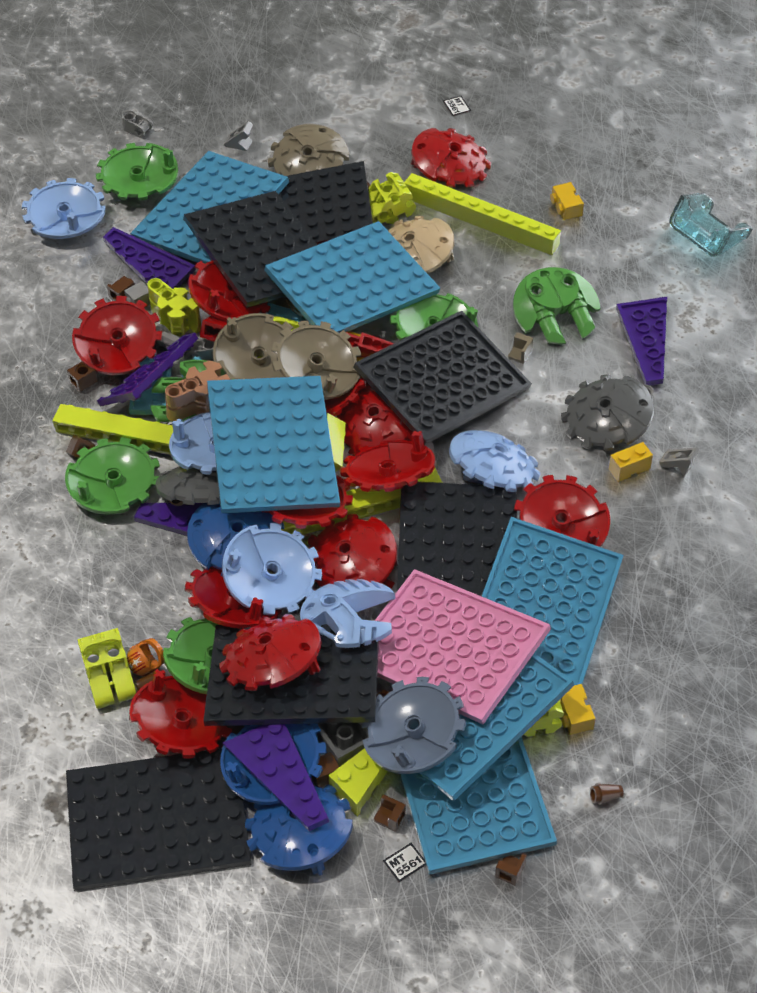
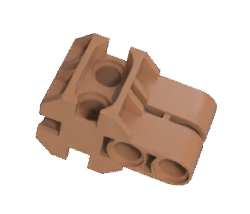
[165,361,230,421]

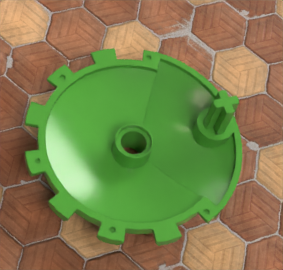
[96,143,178,200]
[390,293,478,340]
[65,437,160,514]
[163,617,219,694]

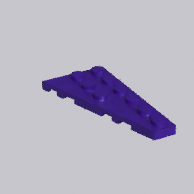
[103,227,196,289]
[616,297,667,386]
[96,333,199,407]
[134,503,240,536]
[223,724,330,831]

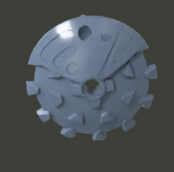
[362,677,466,774]

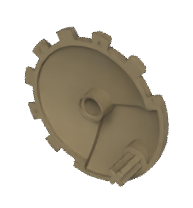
[268,124,349,176]
[213,313,294,380]
[271,321,361,400]

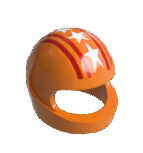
[127,638,164,676]

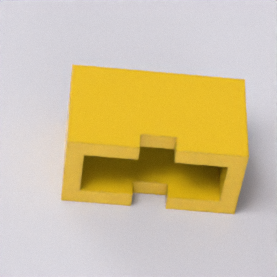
[550,182,584,220]
[608,442,653,482]
[560,684,596,735]

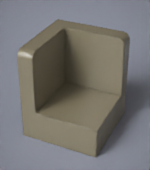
[508,332,533,364]

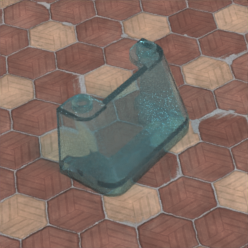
[669,192,753,257]

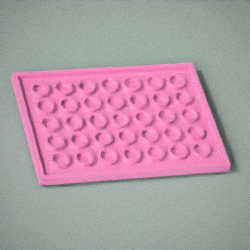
[375,569,551,724]

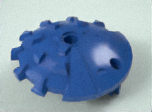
[187,501,284,577]
[220,724,327,805]
[245,782,353,876]

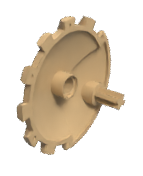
[388,216,455,274]

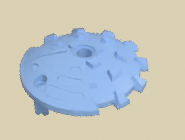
[22,178,106,239]
[169,412,216,475]
[449,430,540,492]
[222,523,322,616]

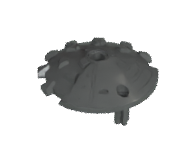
[561,374,654,451]
[155,466,220,505]

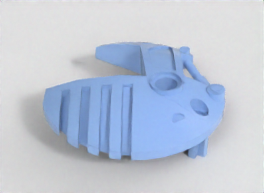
[300,579,395,648]

